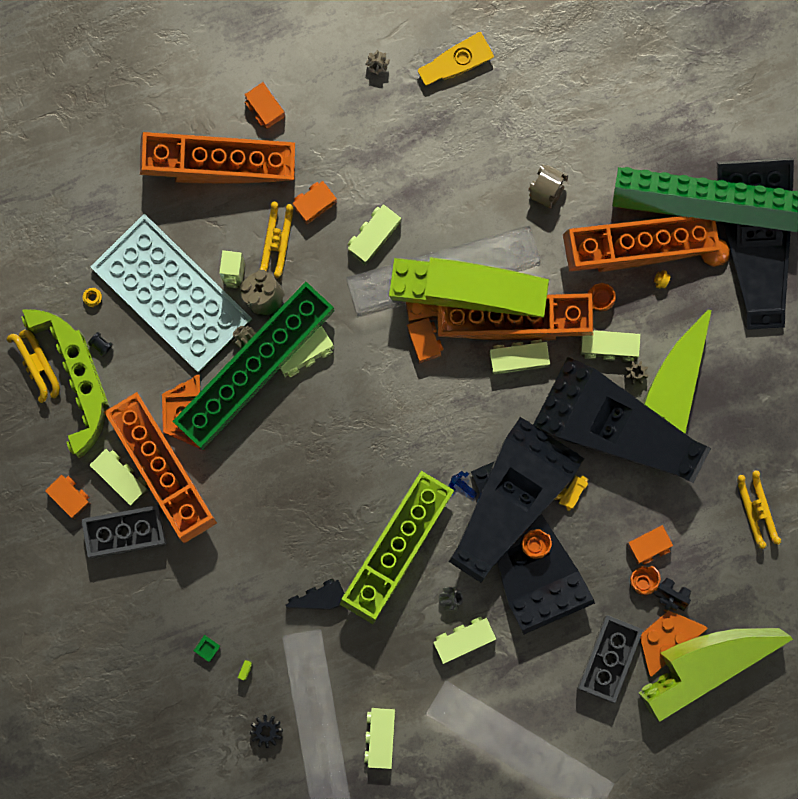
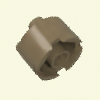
[528,164,568,209]
[240,270,284,315]

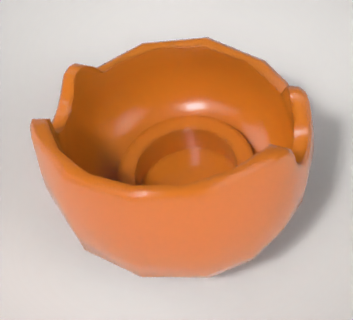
[701,238,730,267]
[587,283,616,312]
[521,529,552,559]
[630,566,661,595]

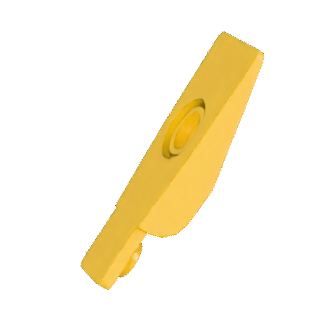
[418,32,494,86]

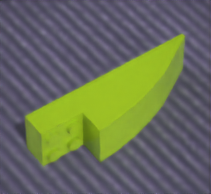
[389,257,549,318]
[643,310,712,433]
[340,471,454,624]
[639,628,793,722]

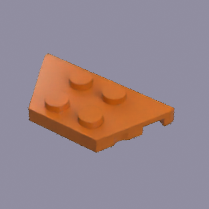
[162,375,201,449]
[640,610,708,677]

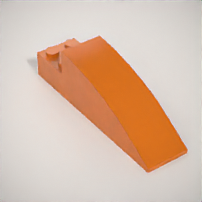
[139,132,295,184]
[563,216,721,272]
[438,293,594,340]
[104,392,217,543]

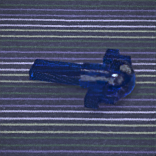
[448,471,478,499]

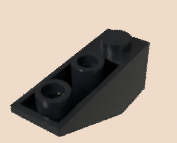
[285,578,345,610]

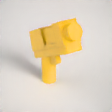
[555,476,589,511]

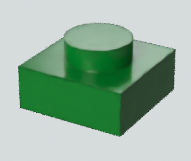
[193,635,221,662]

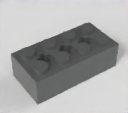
[81,505,167,559]
[577,615,643,703]

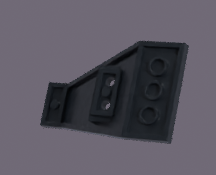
[471,461,595,635]

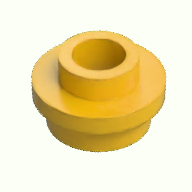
[654,270,670,289]
[83,288,102,307]

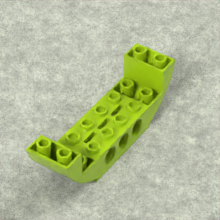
[21,309,110,458]

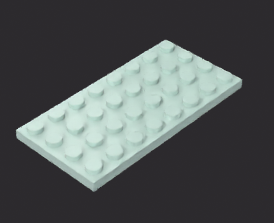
[91,214,252,373]

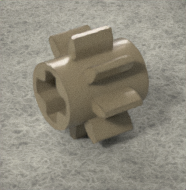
[365,50,390,75]
[232,326,256,349]
[625,361,649,384]

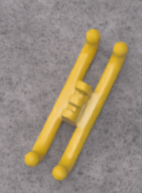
[259,202,293,278]
[6,329,60,403]
[737,470,781,549]

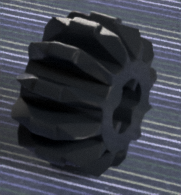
[250,715,283,748]

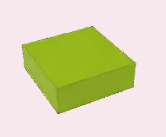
[238,660,253,681]

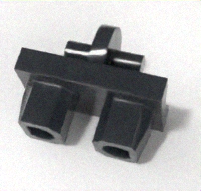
[653,578,691,612]

